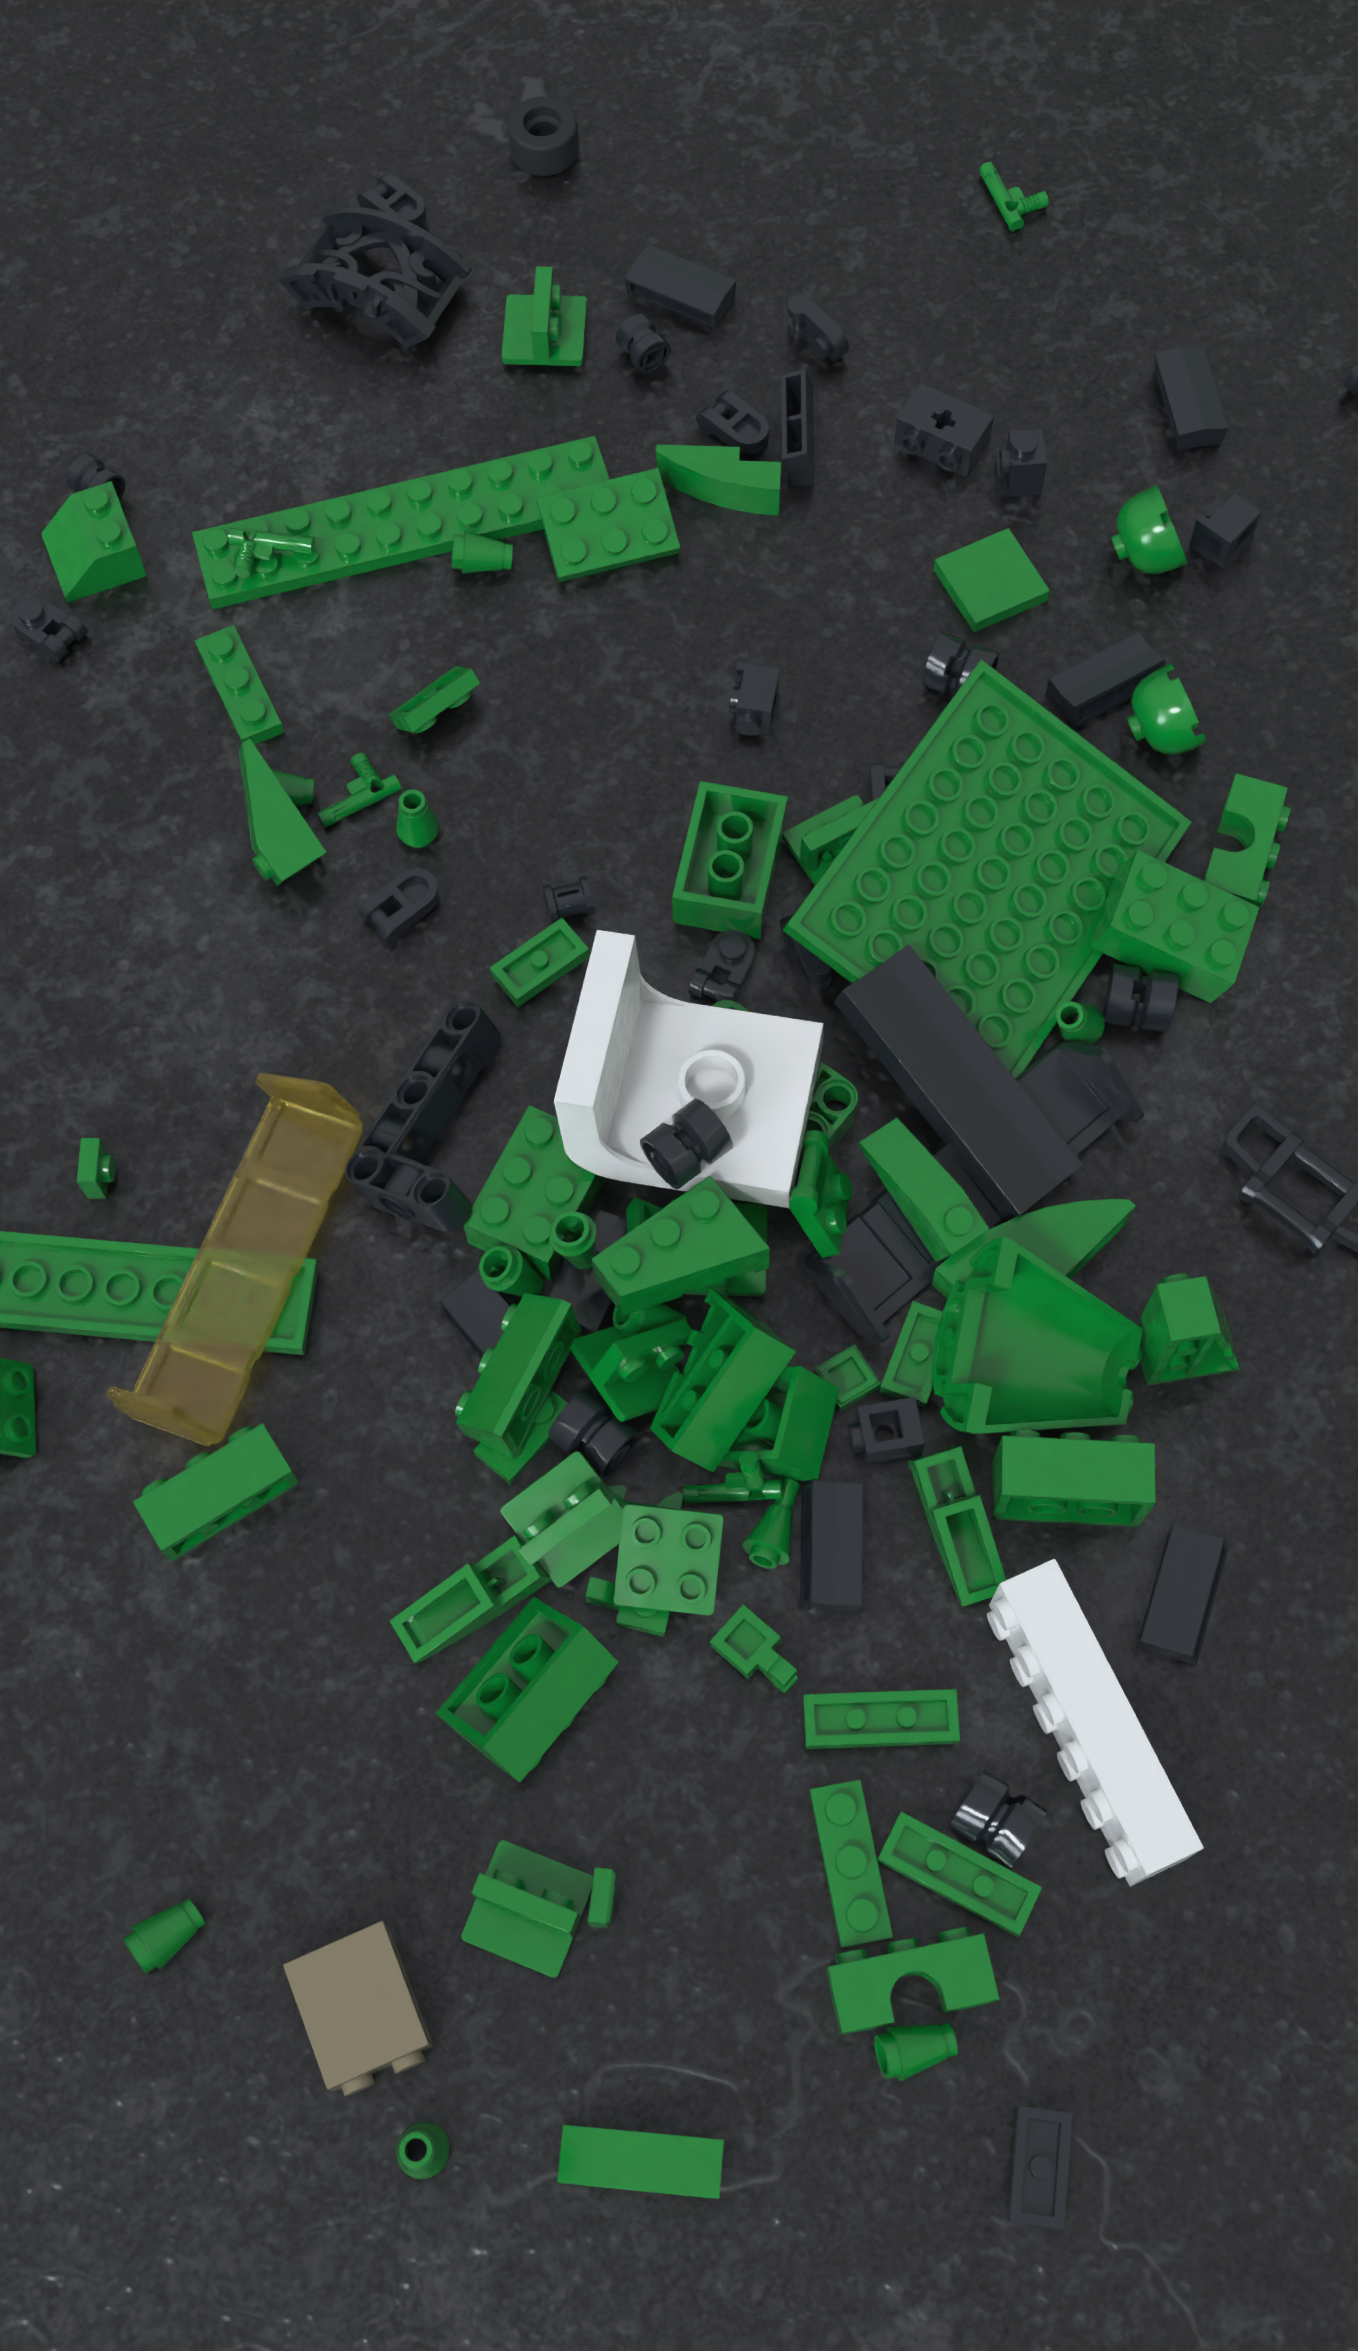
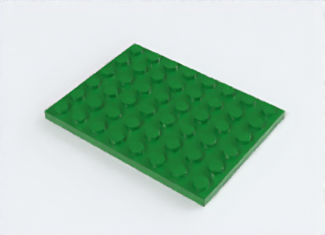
[783,659,1192,1079]

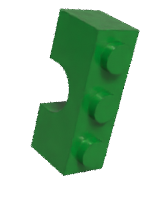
[1203,773,1291,907]
[826,1927,999,2036]

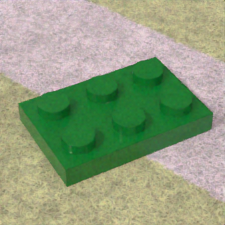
[536,468,680,583]

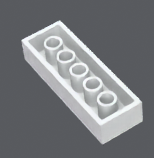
[987,1558,1204,1887]

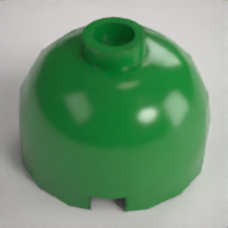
[1111,485,1187,574]
[1127,663,1207,755]

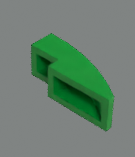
[656,444,781,516]
[907,1445,1006,1606]
[390,1535,551,1663]
[557,2125,724,2199]

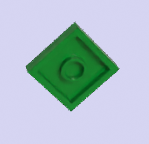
[933,528,1050,633]

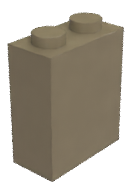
[283,1921,434,2097]

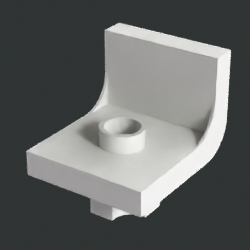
[554,930,823,1208]

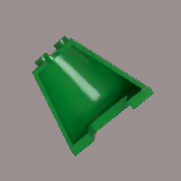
[932,1237,1143,1434]

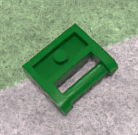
[789,1130,853,1258]

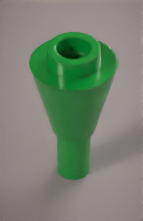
[742,1478,800,1569]

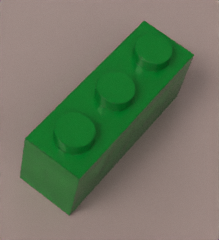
[133,1423,299,1562]

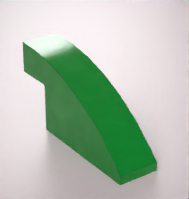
[931,1199,1136,1299]

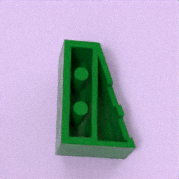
[591,1176,770,1316]
[1137,1274,1240,1386]
[650,1287,796,1472]

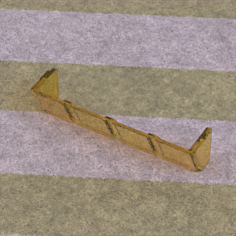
[105,1073,363,1446]

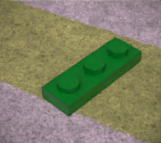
[194,625,284,745]
[803,1689,960,1749]
[809,1780,893,1949]
[877,1812,1042,1937]

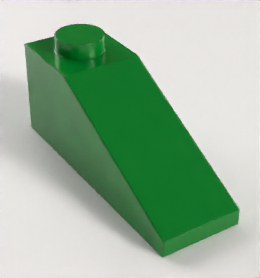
[238,739,326,886]
[857,1118,989,1262]

